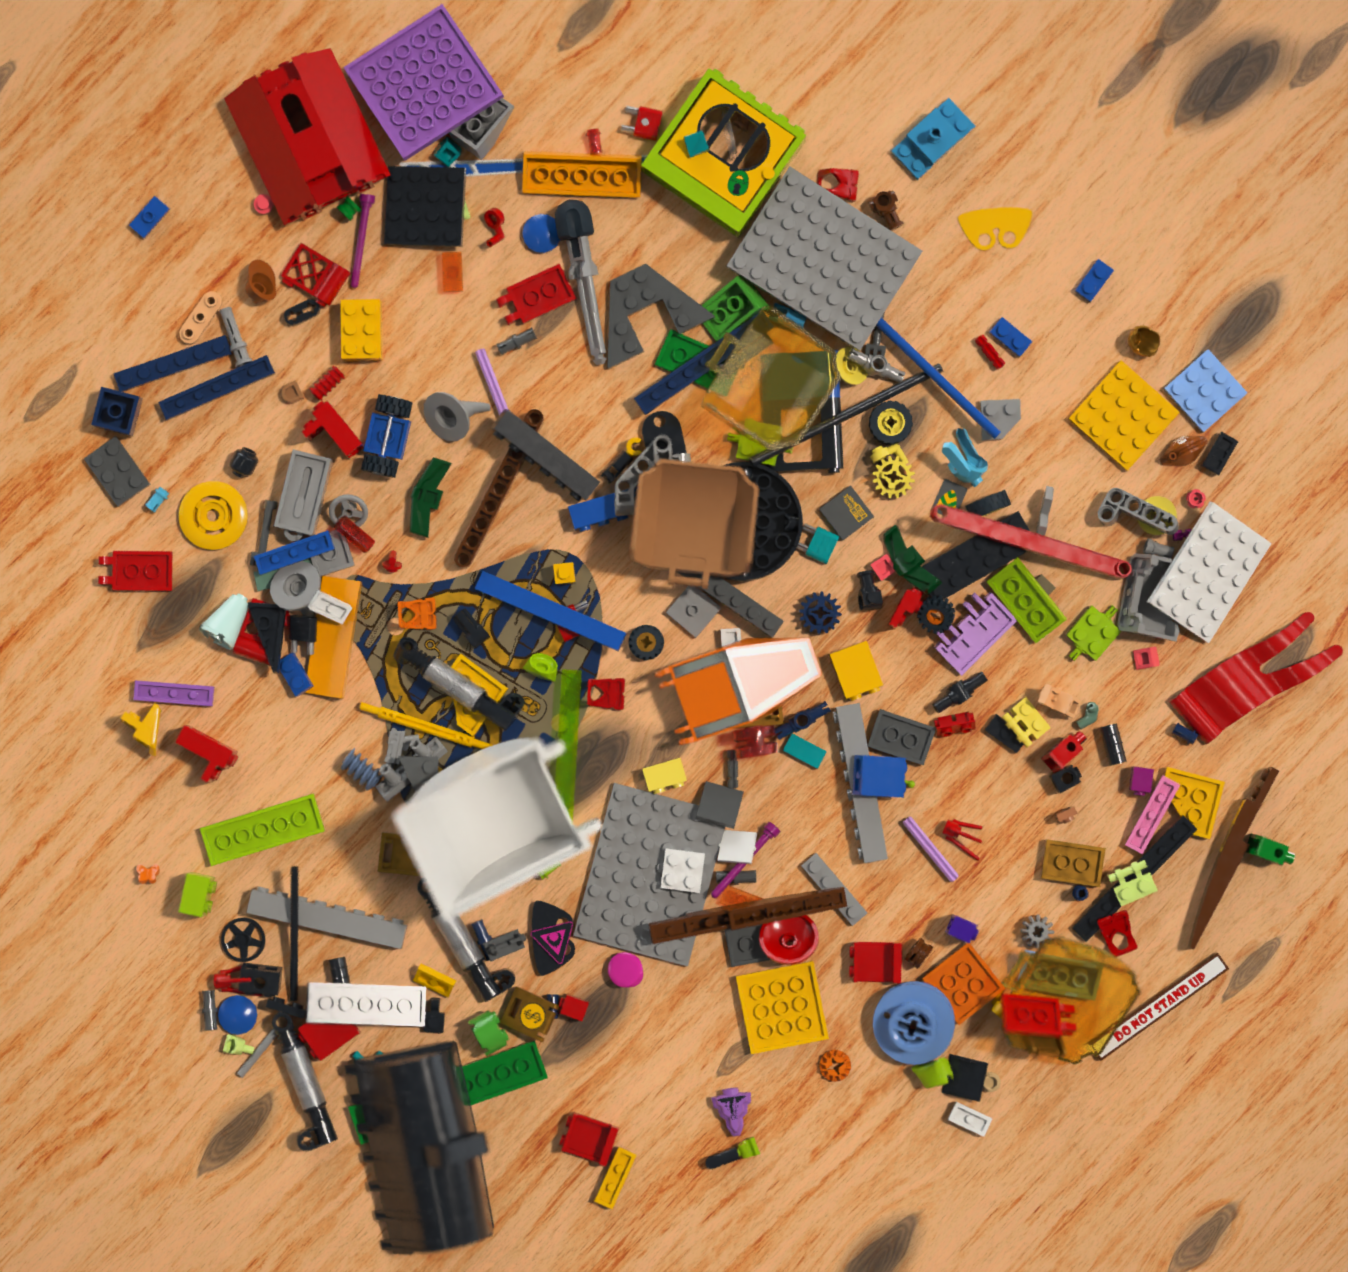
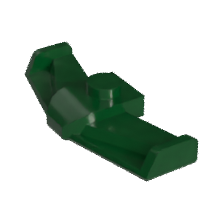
[409,457,452,538]
[883,525,943,595]

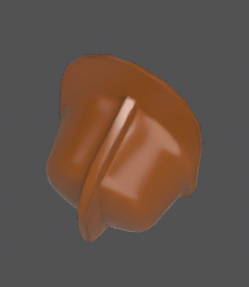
[245,259,276,304]

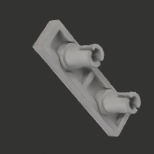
[376,737,448,802]

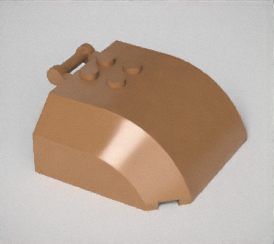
[630,459,759,590]

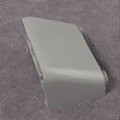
[1117,553,1180,642]

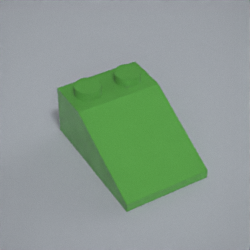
[702,276,768,342]

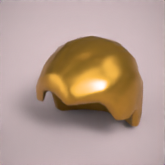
[1127,325,1160,357]

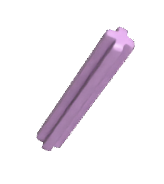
[475,349,508,416]
[903,817,959,882]

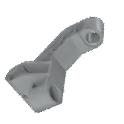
[614,435,691,516]

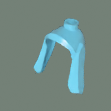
[942,428,988,487]

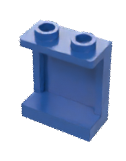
[852,755,907,798]

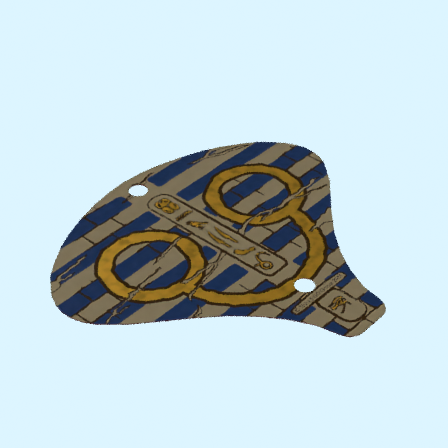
[346,549,602,804]

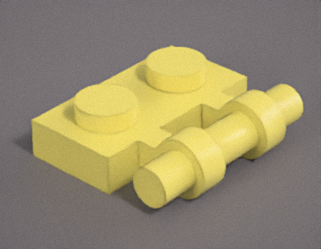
[1002,697,1051,748]

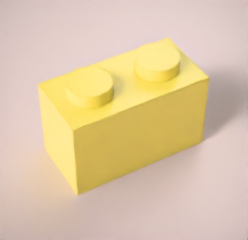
[642,758,687,794]

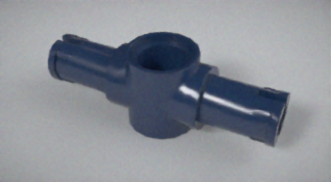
[773,701,831,740]

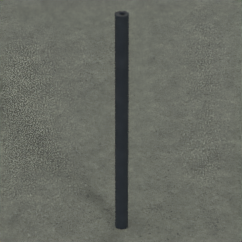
[290,866,299,1001]

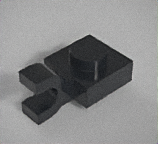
[423,997,445,1033]

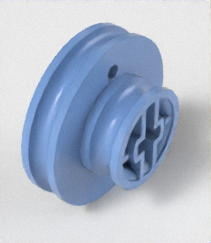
[873,981,955,1065]

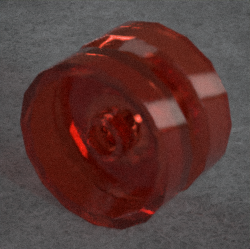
[732,725,778,759]

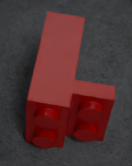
[301,401,364,459]
[175,725,238,783]

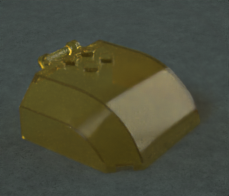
[701,306,841,450]
[1001,936,1141,1065]

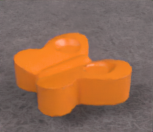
[136,865,160,884]

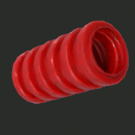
[309,366,345,401]

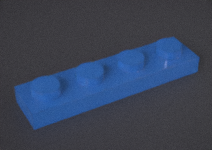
[254,530,335,575]

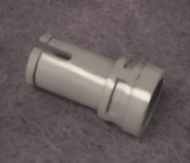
[1143,538,1174,559]

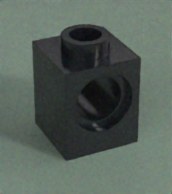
[1049,765,1082,793]

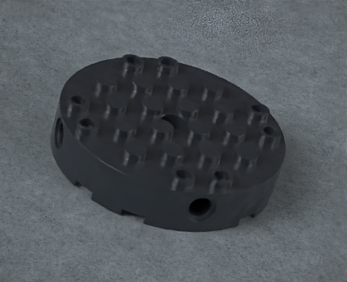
[719,462,803,582]

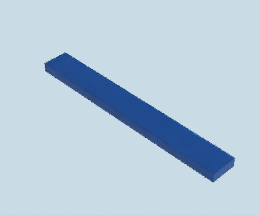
[475,571,626,652]

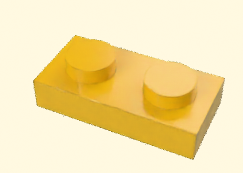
[413,964,456,998]

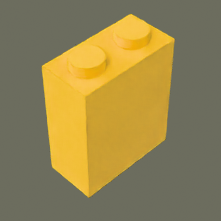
[829,641,883,701]

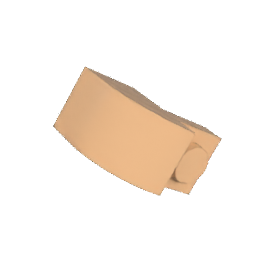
[1038,684,1082,719]

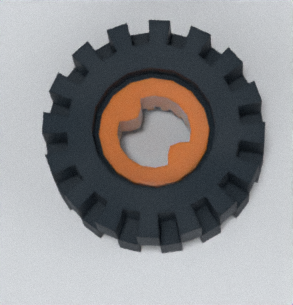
[917,595,955,634]

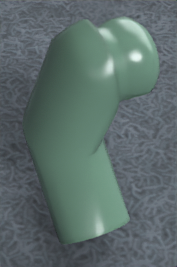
[1076,702,1099,730]

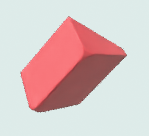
[1133,646,1160,670]

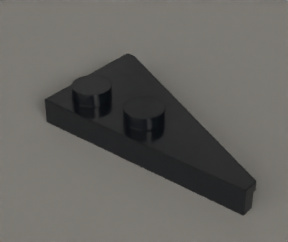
[248,602,286,674]

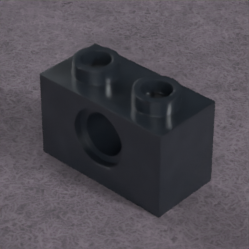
[239,962,283,997]

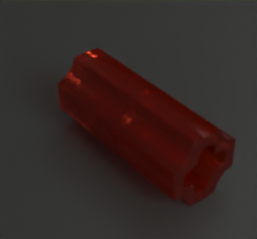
[334,515,375,554]

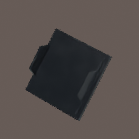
[942,1054,988,1102]

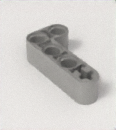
[1098,488,1179,535]

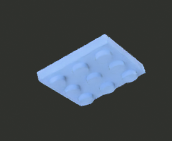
[1164,349,1247,432]

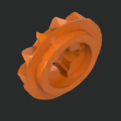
[819,1050,851,1082]

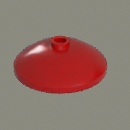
[759,915,819,965]

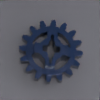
[799,591,842,634]

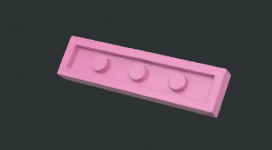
[1125,775,1180,854]

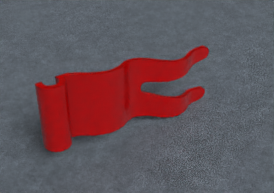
[1169,612,1343,745]

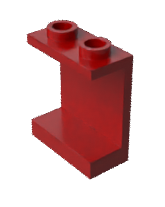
[849,942,902,983]

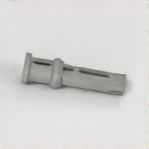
[220,307,253,367]

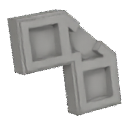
[1036,486,1054,536]

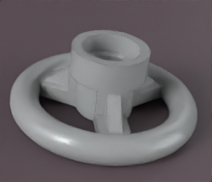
[329,494,368,530]

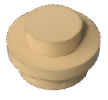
[983,1072,1001,1092]

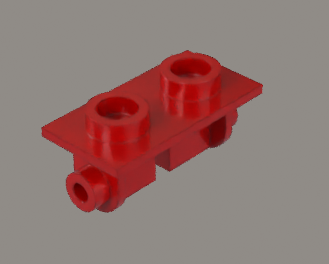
[934,711,976,737]

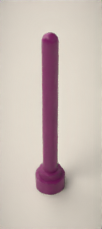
[350,194,375,288]
[711,822,780,898]

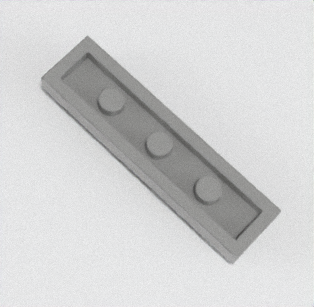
[801,853,867,926]

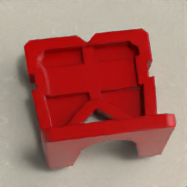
[817,168,859,202]
[587,678,625,710]
[1097,910,1138,957]

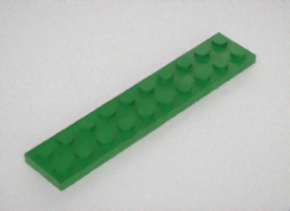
[348,1040,548,1145]

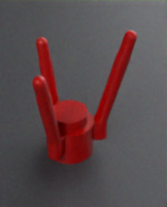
[942,819,983,861]
[214,965,262,997]

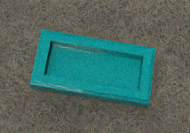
[783,733,827,769]

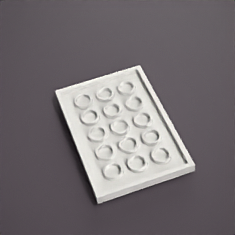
[1147,501,1272,643]

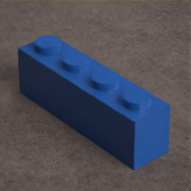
[568,486,638,532]

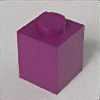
[1129,767,1154,796]

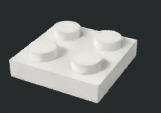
[661,848,705,893]

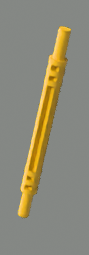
[359,702,493,750]

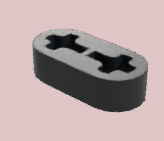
[284,299,320,326]

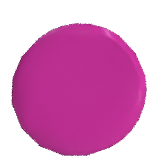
[608,952,643,988]

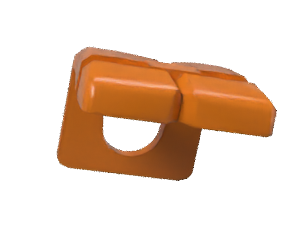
[398,598,437,629]

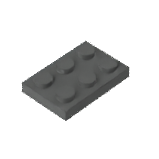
[84,436,151,507]
[867,709,936,766]

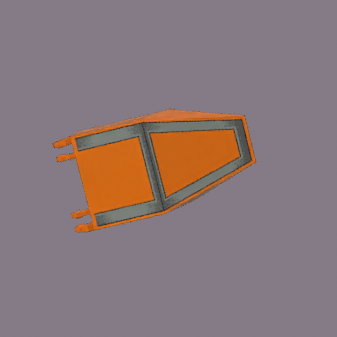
[655,637,822,745]

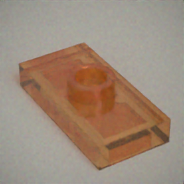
[442,252,463,292]
[720,885,763,906]

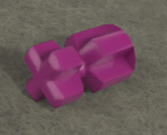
[1173,529,1192,541]

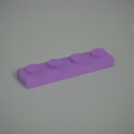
[133,680,215,706]

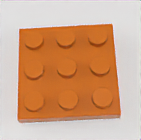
[922,943,1005,1025]

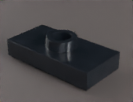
[1201,432,1239,476]
[985,714,1023,753]

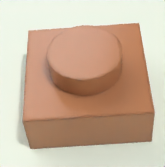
[1055,806,1078,824]

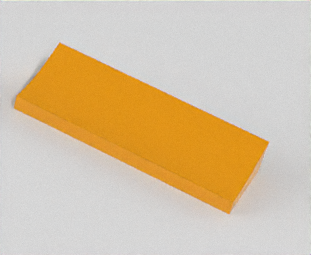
[522,151,642,198]
[304,576,362,699]

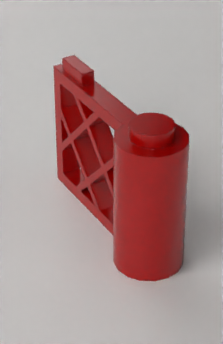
[281,243,350,308]
[233,598,290,666]

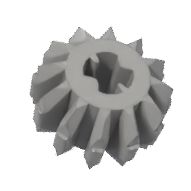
[1020,914,1054,948]

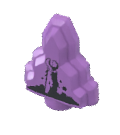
[711,1087,751,1137]

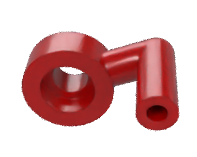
[484,208,505,247]

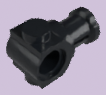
[857,570,883,611]

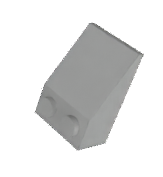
[449,98,514,160]

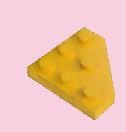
[451,654,509,736]
[1164,767,1225,839]

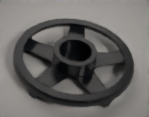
[221,918,266,962]

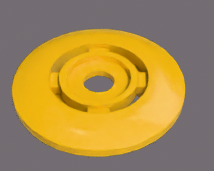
[179,481,248,550]

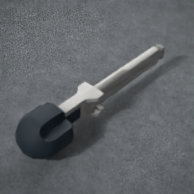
[555,199,606,365]

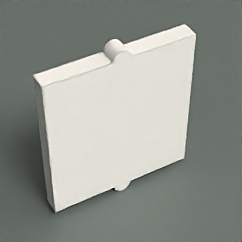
[718,830,757,864]

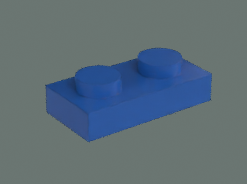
[1075,259,1114,303]
[989,317,1033,358]
[279,653,314,697]

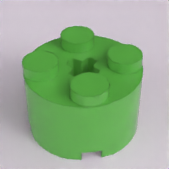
[468,1010,510,1056]

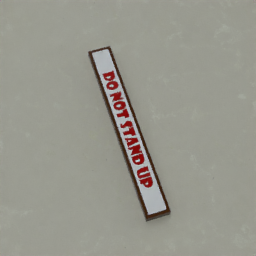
[1089,953,1229,1061]

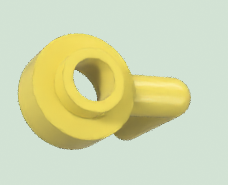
[870,444,909,465]

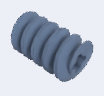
[341,748,383,791]

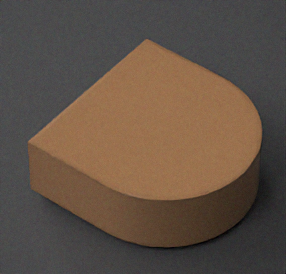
[281,380,304,404]

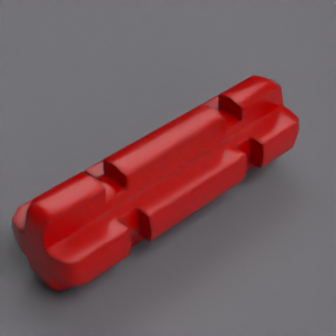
[975,334,1005,370]

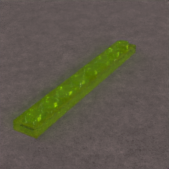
[555,669,582,823]

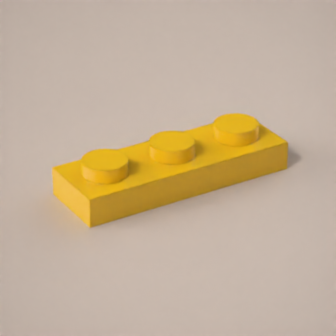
[594,1146,637,1209]

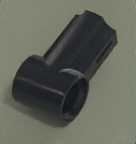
[452,608,490,649]

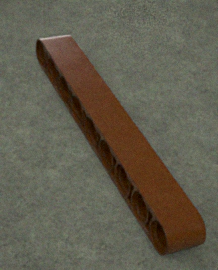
[454,409,544,569]

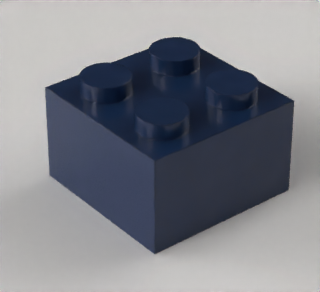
[91,387,143,437]

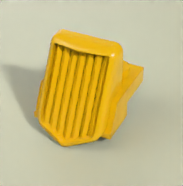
[121,703,162,757]

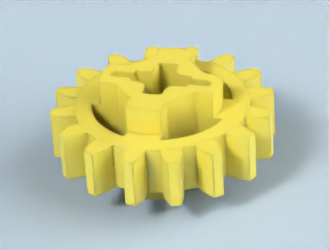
[873,456,915,498]

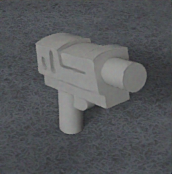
[384,728,419,769]

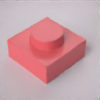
[870,554,896,581]

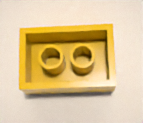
[341,299,383,361]

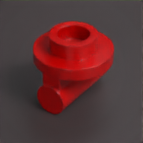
[382,550,402,572]

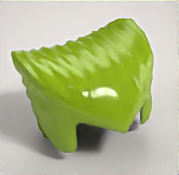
[911,1058,953,1089]

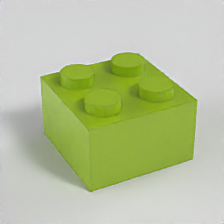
[179,872,217,917]

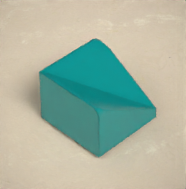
[684,131,709,158]
[434,136,462,167]

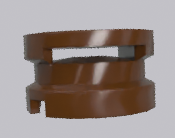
[905,938,933,969]

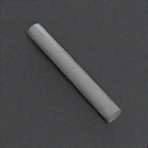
[237,1028,277,1078]

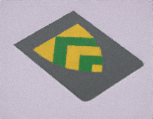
[932,479,967,515]

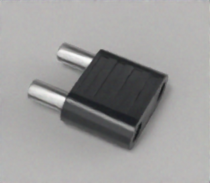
[288,615,317,655]

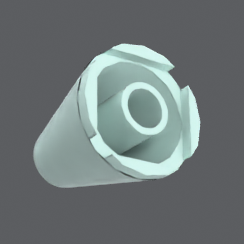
[199,593,248,650]

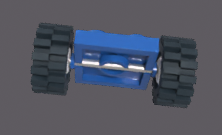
[361,394,413,478]

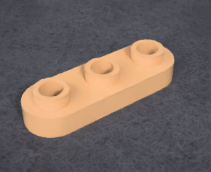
[179,291,222,344]

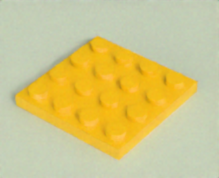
[1068,360,1180,471]
[736,961,829,1054]

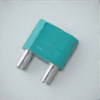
[796,523,839,564]

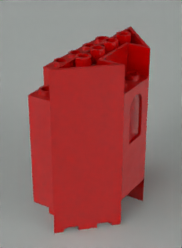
[224,48,391,226]

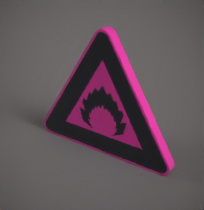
[531,921,573,964]

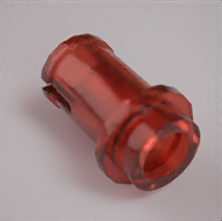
[586,128,602,154]

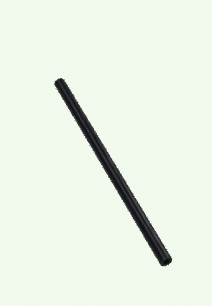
[749,363,943,467]

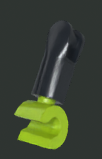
[705,1137,760,1169]

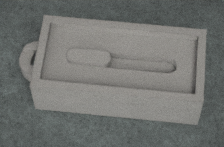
[274,450,333,541]

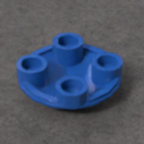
[522,214,560,254]
[218,995,257,1035]

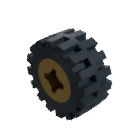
[629,625,664,660]

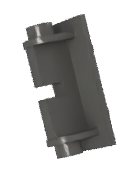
[483,929,526,962]

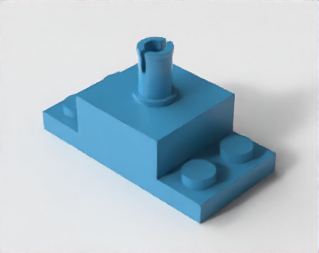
[891,98,975,180]

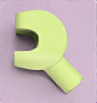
[223,1034,254,1055]

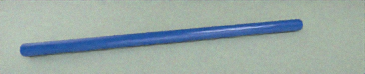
[876,317,1001,439]

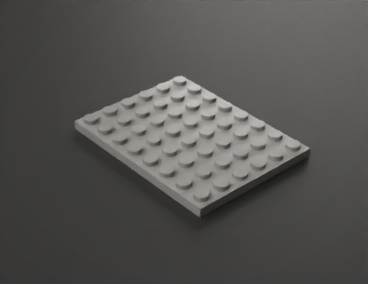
[726,166,923,351]
[573,783,725,966]

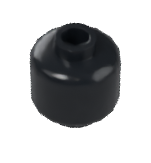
[229,447,258,478]

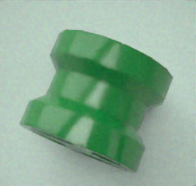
[336,196,361,221]

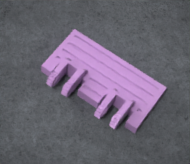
[934,592,1017,676]

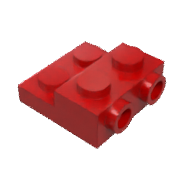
[887,588,923,629]

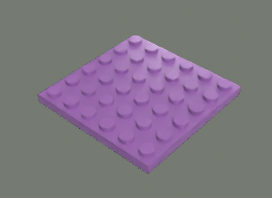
[343,4,504,161]

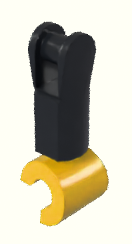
[601,438,642,484]

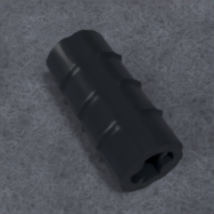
[1100,723,1127,766]
[328,957,351,984]

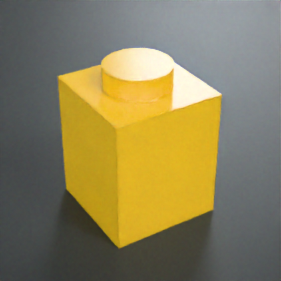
[553,562,576,585]

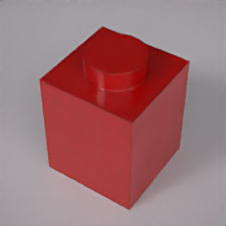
[559,994,589,1021]

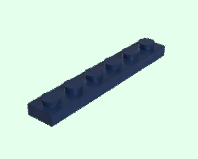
[113,335,232,392]
[159,355,275,421]

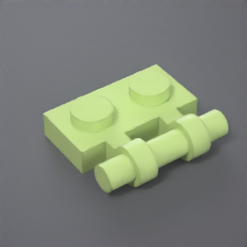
[1108,860,1158,907]

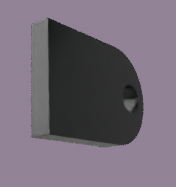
[642,411,687,455]

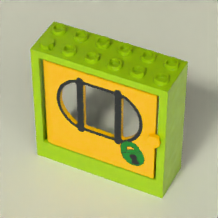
[641,68,806,238]

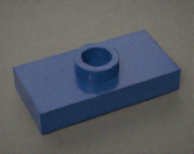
[129,196,170,239]

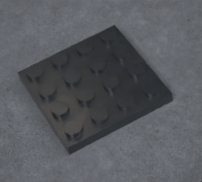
[384,166,466,247]

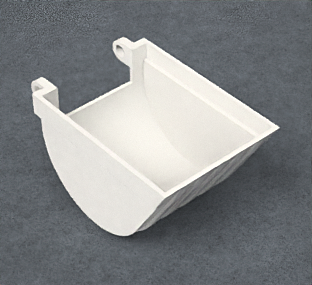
[393,738,602,922]

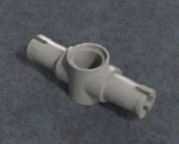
[847,348,905,383]

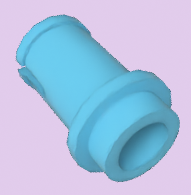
[145,487,169,512]

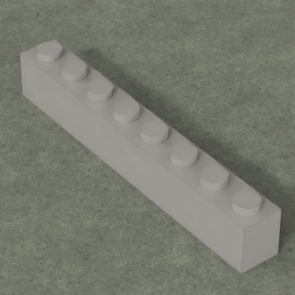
[833,703,888,863]
[246,886,408,949]

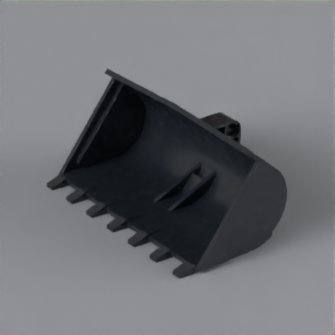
[345,1040,494,1255]

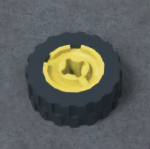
[869,401,913,445]
[965,490,1011,517]

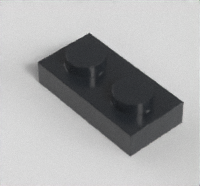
[266,996,306,1019]

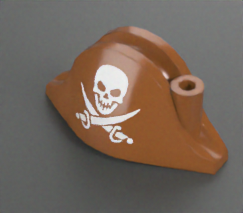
[1159,436,1208,466]

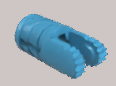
[769,303,807,331]

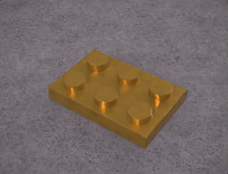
[1041,839,1106,887]

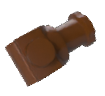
[868,190,904,231]

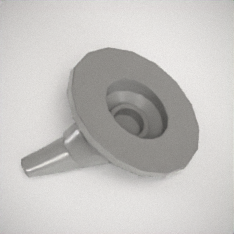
[424,392,491,441]
[270,561,321,617]

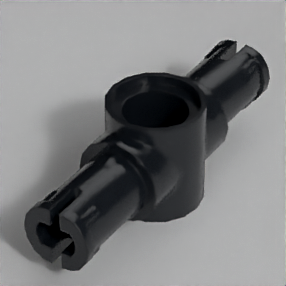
[932,671,988,714]

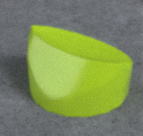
[523,653,558,682]

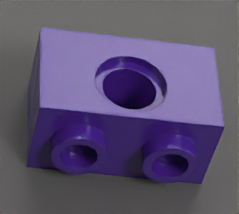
[945,914,979,943]

